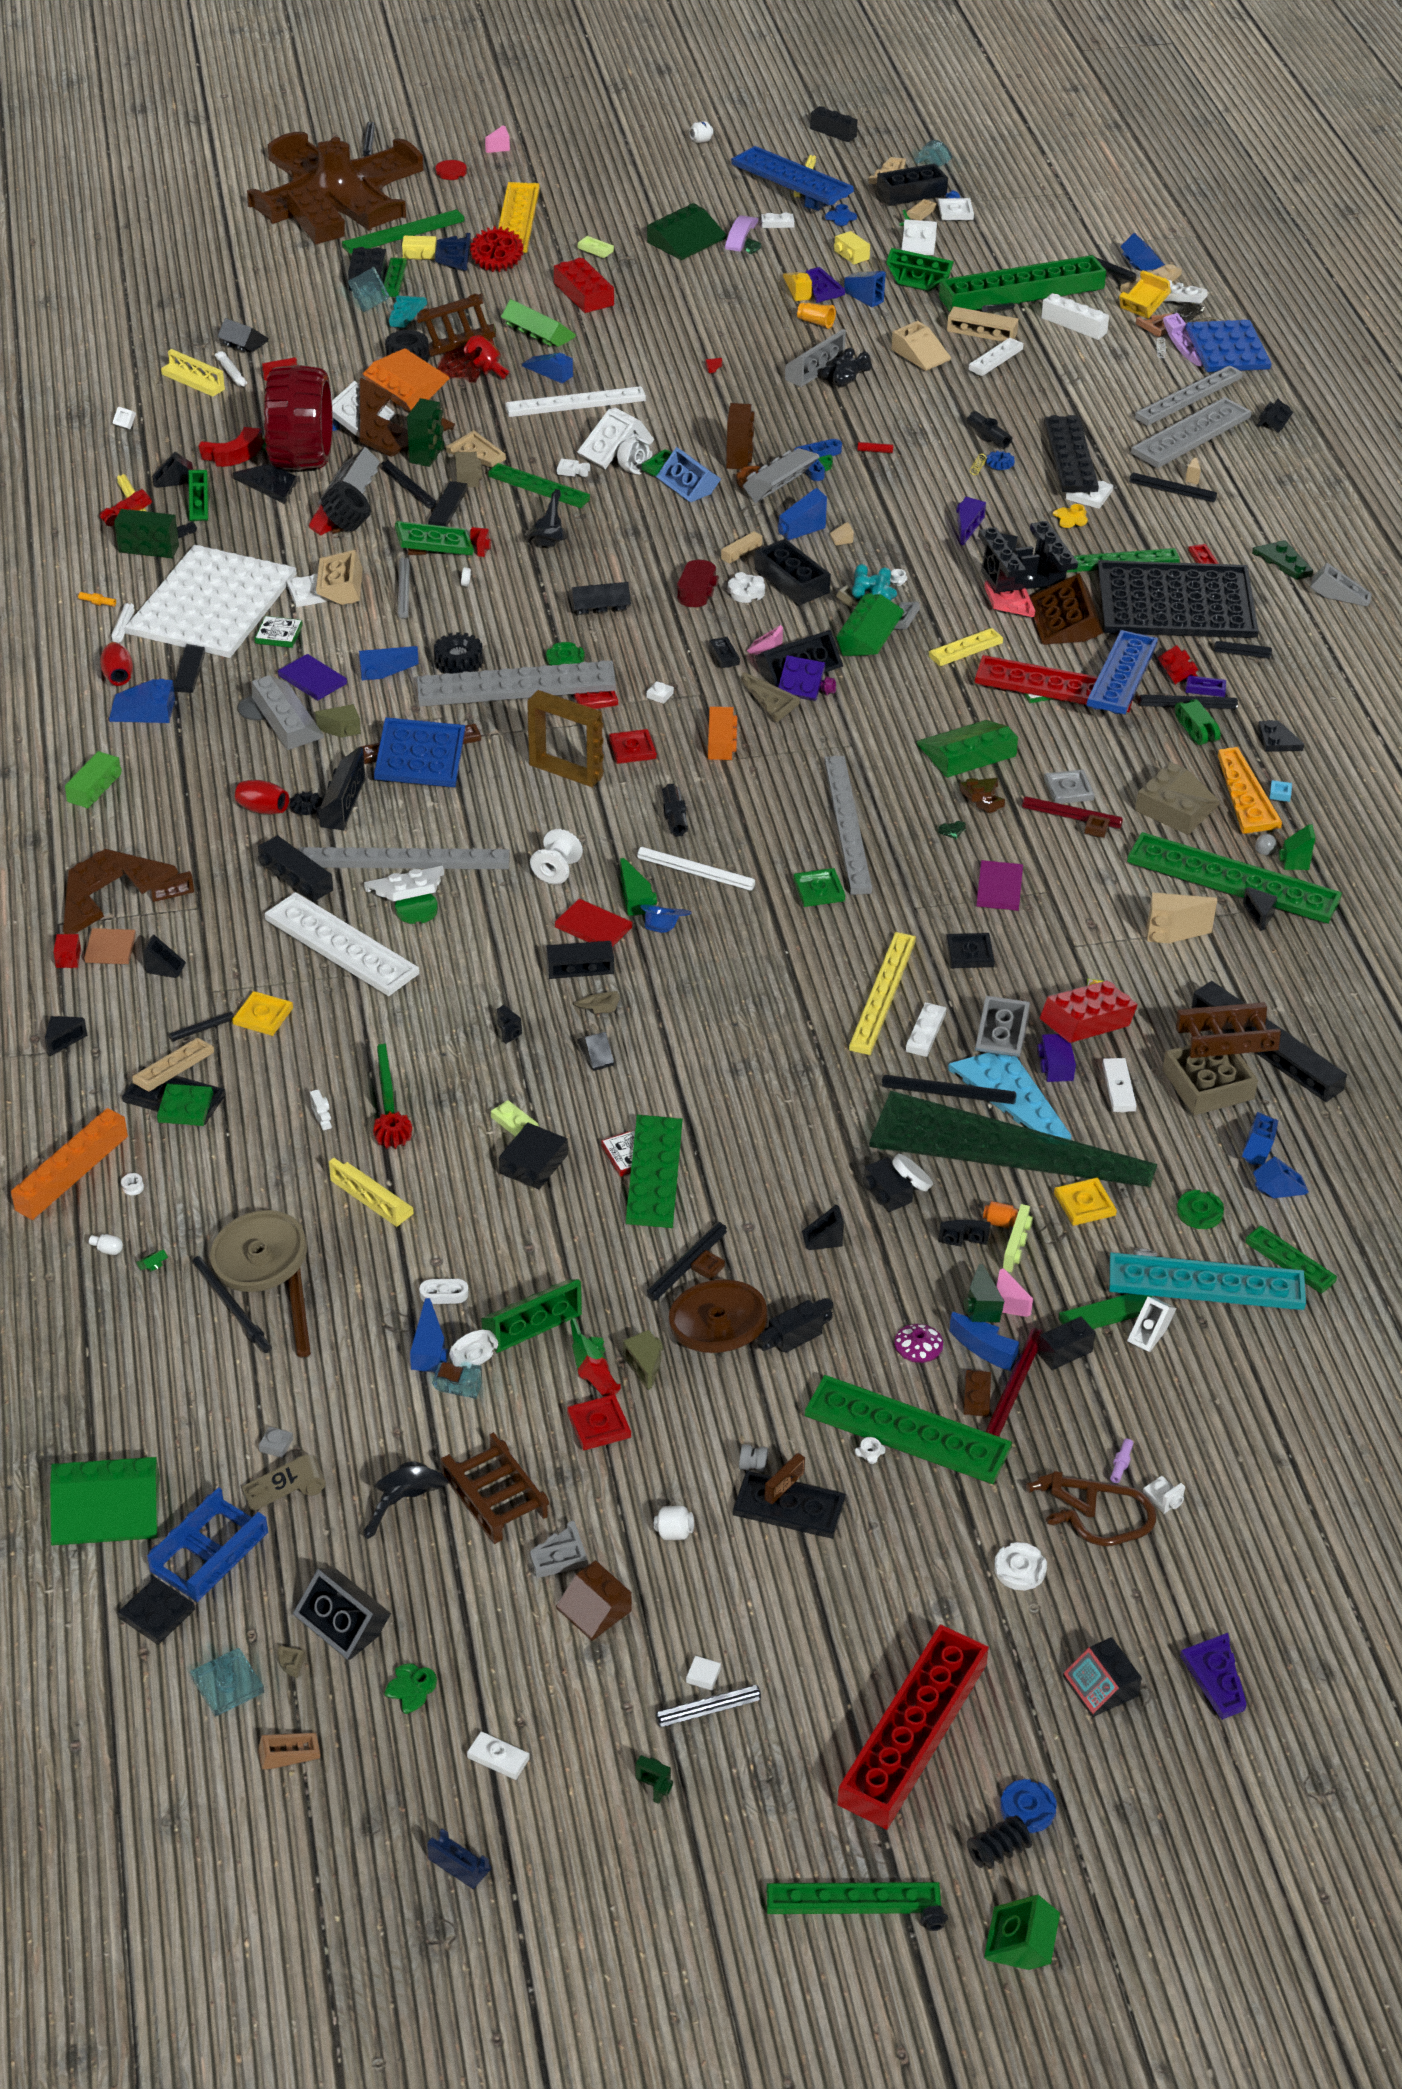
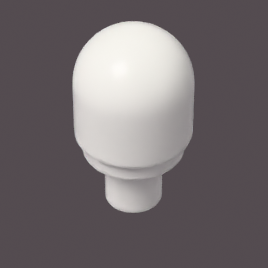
[89,1234,123,1255]

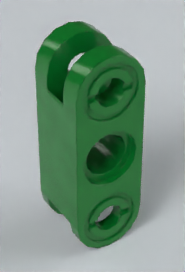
[1175,699,1221,745]

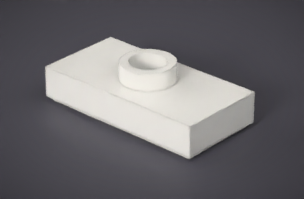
[467,1731,530,1780]

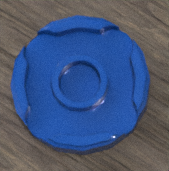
[1000,1779,1057,1833]

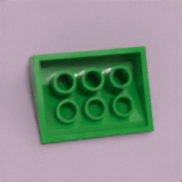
[917,720,1018,778]
[50,1457,160,1546]

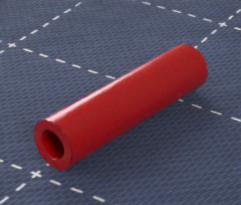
[857,442,894,453]

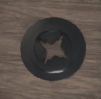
[290,791,322,815]

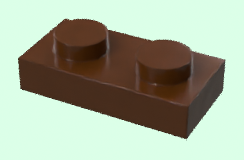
[964,1370,991,1417]

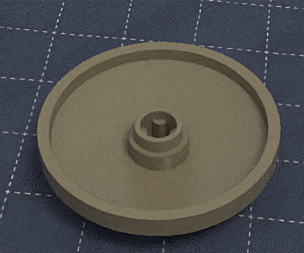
[210,1210,307,1292]

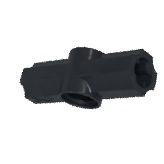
[967,411,1013,449]
[662,784,688,837]

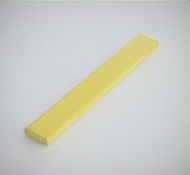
[849,932,916,1055]

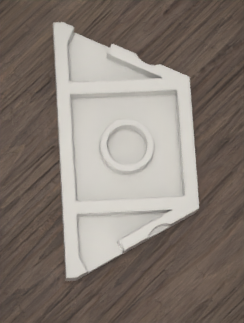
[364,866,444,901]

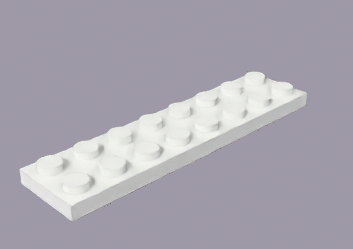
[265,892,419,996]

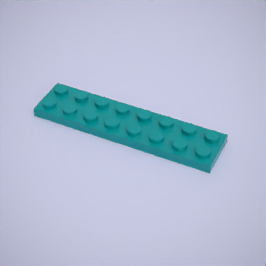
[1109,1252,1306,1310]

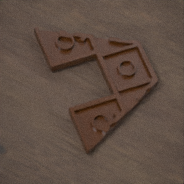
[359,378,455,457]
[63,849,179,934]

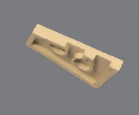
[446,430,506,467]

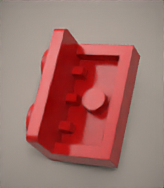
[1157,645,1198,685]

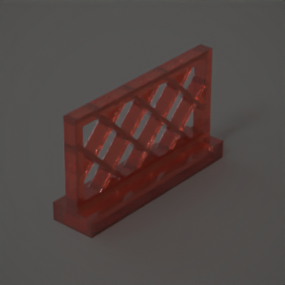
[437,338,495,382]

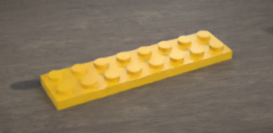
[498,182,540,253]

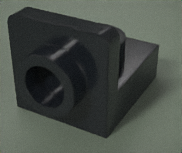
[497,1005,522,1044]

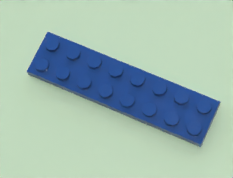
[1087,630,1158,714]

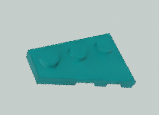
[389,296,427,328]

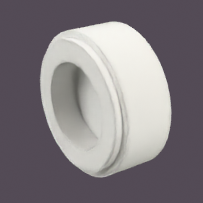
[461,567,471,587]

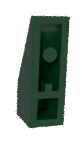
[964,1264,1005,1323]

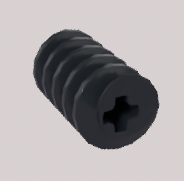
[967,1815,1032,1869]

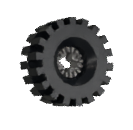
[434,632,483,674]

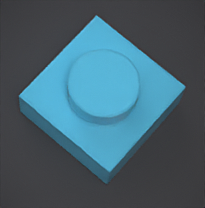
[1269,780,1292,802]

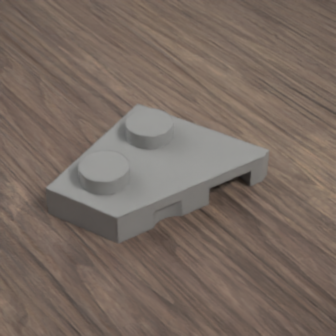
[530,1521,588,1578]

